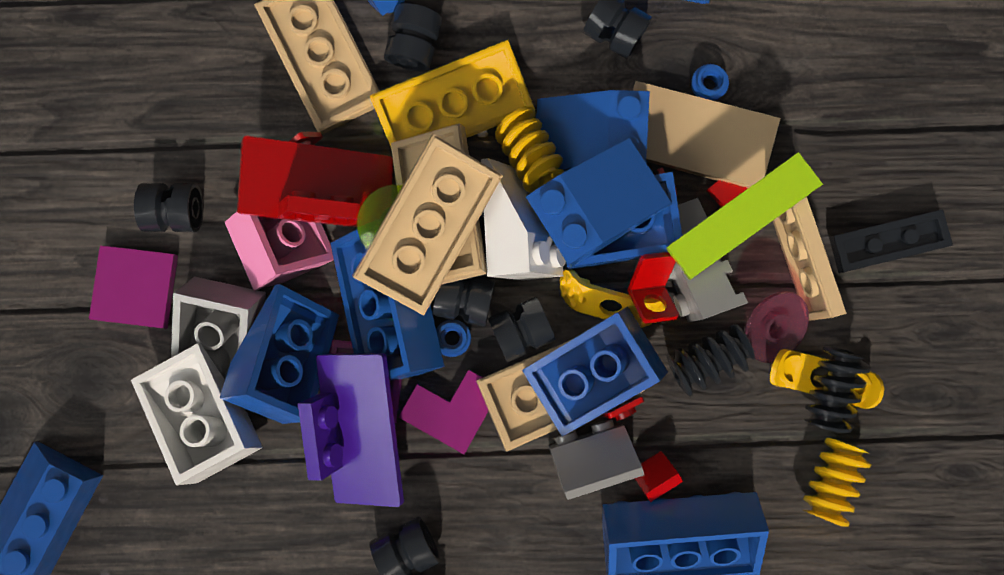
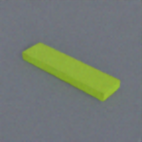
[666,152,823,280]

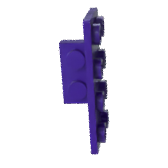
[298,353,404,507]

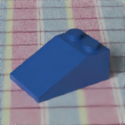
[536,90,650,171]
[526,138,672,267]
[567,172,682,270]
[220,284,339,424]
[522,306,668,437]

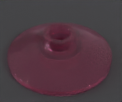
[745,291,809,363]

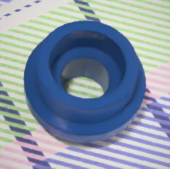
[691,64,729,101]
[436,319,471,357]

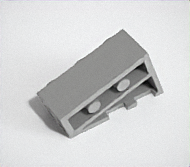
[668,198,748,322]

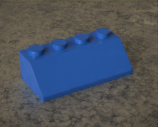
[330,219,444,382]
[0,441,103,575]
[602,492,769,575]

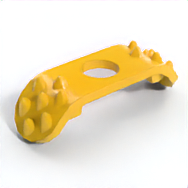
[560,269,665,328]
[770,349,884,409]

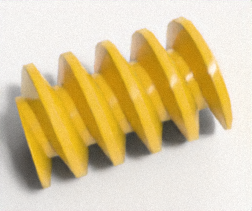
[495,107,565,193]
[803,438,872,527]

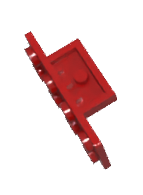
[237,136,393,227]

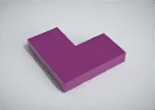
[399,370,488,454]

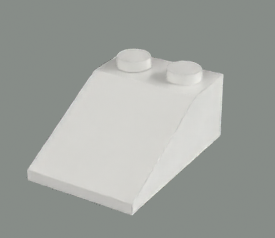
[481,158,566,280]
[131,343,263,485]

